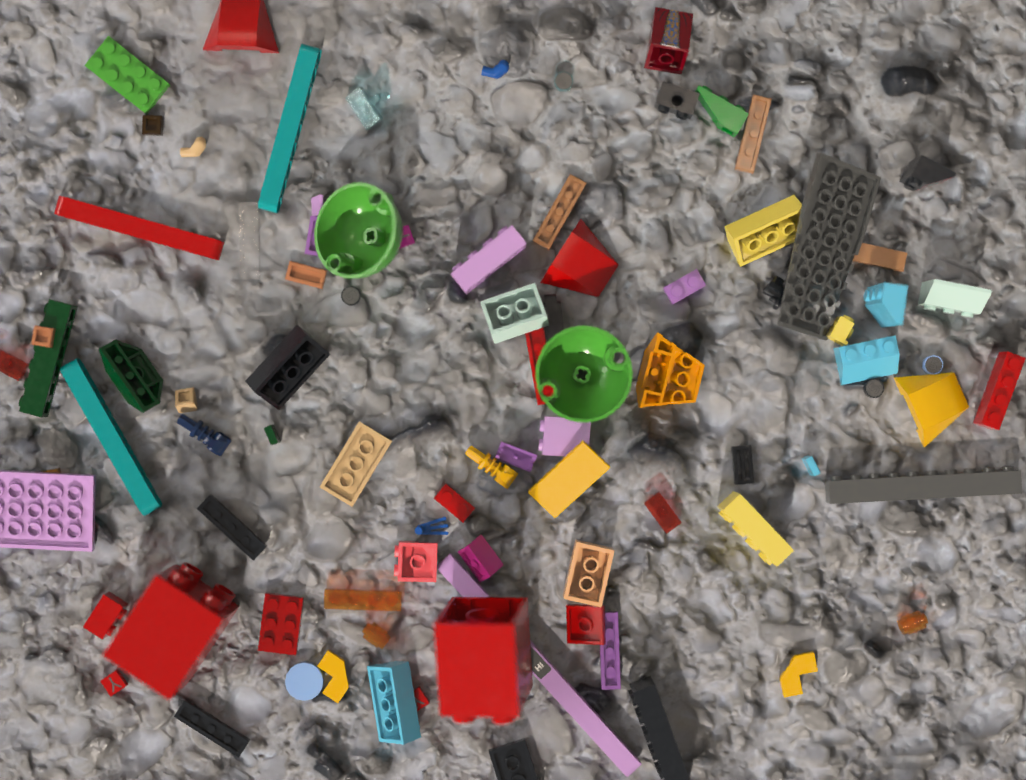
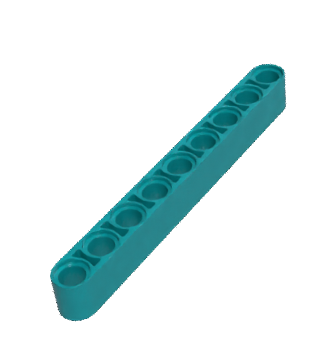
[258,44,322,213]
[60,358,162,516]

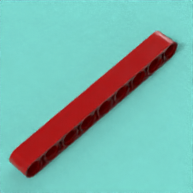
[54,195,224,261]

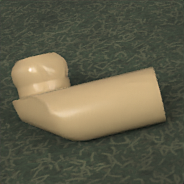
[180,137,206,157]

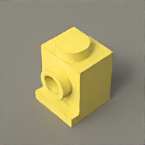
[826,315,855,346]

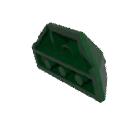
[99,339,163,413]

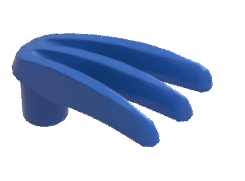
[415,517,449,535]

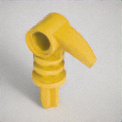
[465,445,519,489]

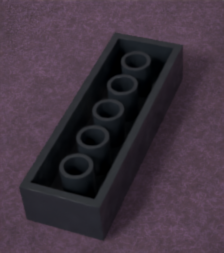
[628,676,690,780]

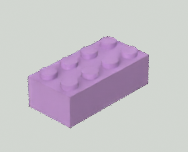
[451,225,527,295]

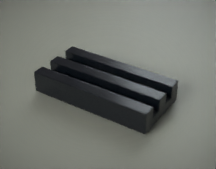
[731,445,754,485]

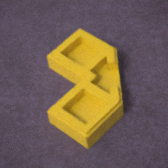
[317,649,349,703]
[779,651,818,698]

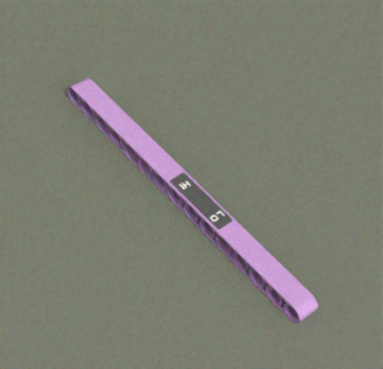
[437,553,642,777]

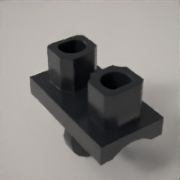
[762,276,785,310]

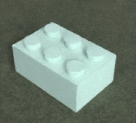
[480,283,549,344]

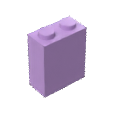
[538,416,591,456]

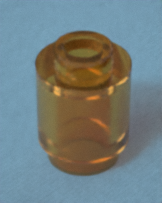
[897,610,928,635]
[362,622,391,649]

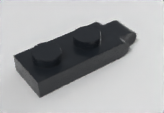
[543,294,564,343]

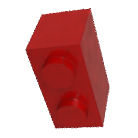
[83,592,128,639]

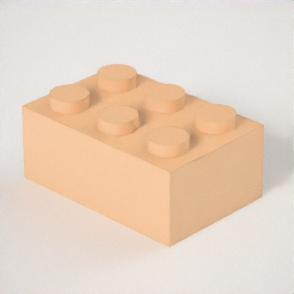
[563,539,614,607]

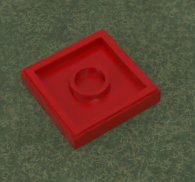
[566,604,606,645]

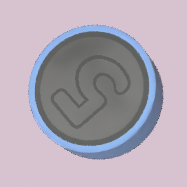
[922,355,943,375]

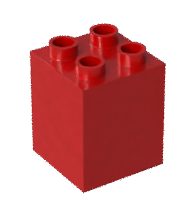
[102,562,240,700]
[434,597,533,725]

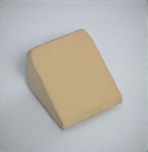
[175,387,198,413]

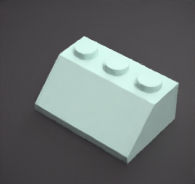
[918,279,992,318]

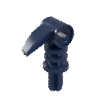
[177,414,232,456]

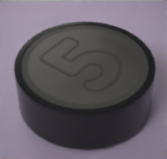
[341,286,361,306]
[863,379,884,398]

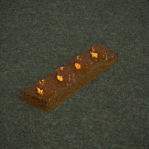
[324,588,402,611]

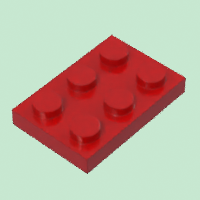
[258,592,304,655]

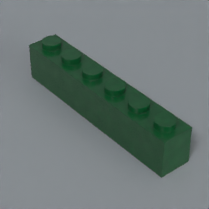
[19,299,78,417]

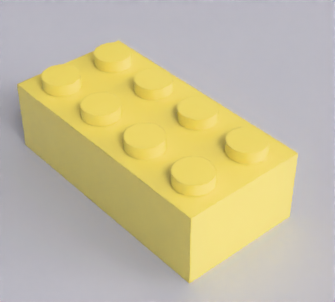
[717,491,794,566]

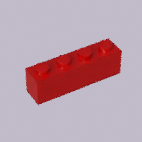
[973,351,1026,430]

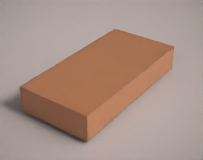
[285,261,328,289]

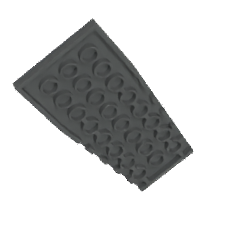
[777,153,881,340]

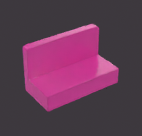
[458,535,503,583]

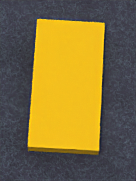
[528,440,610,518]

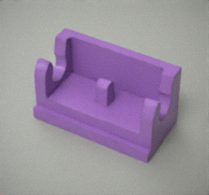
[495,441,537,472]

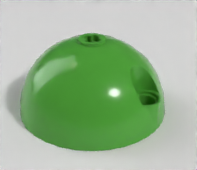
[314,182,403,279]
[535,326,632,423]

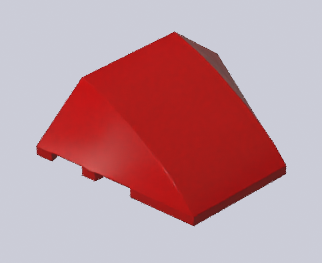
[202,0,279,53]
[540,219,619,297]

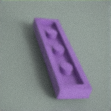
[600,611,621,690]

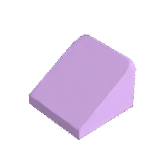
[311,195,326,217]

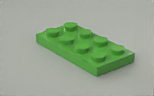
[84,36,170,115]

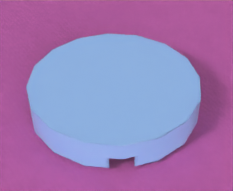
[285,661,324,701]

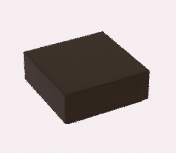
[142,115,163,136]

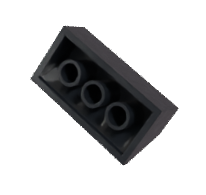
[245,325,330,410]

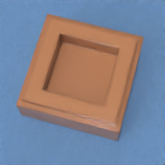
[31,325,56,348]

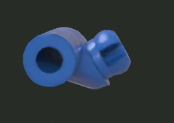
[481,60,509,79]

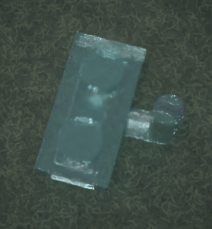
[345,87,390,130]

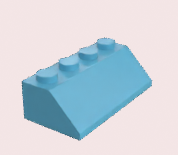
[367,661,421,745]

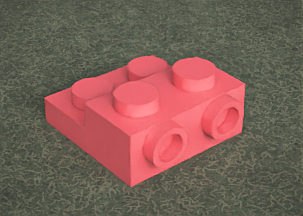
[394,541,438,582]

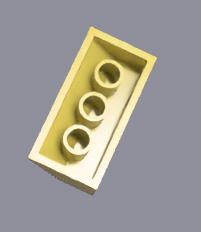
[724,195,802,267]

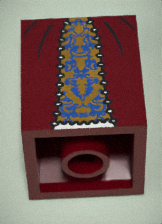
[644,7,693,74]

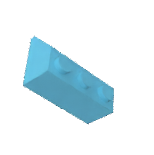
[864,282,908,328]
[833,335,900,385]

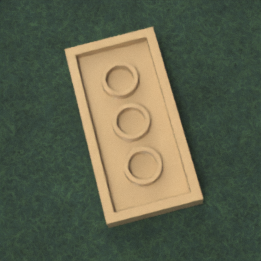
[320,421,392,507]

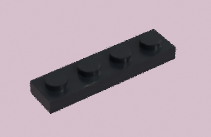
[197,494,267,561]
[174,699,251,758]

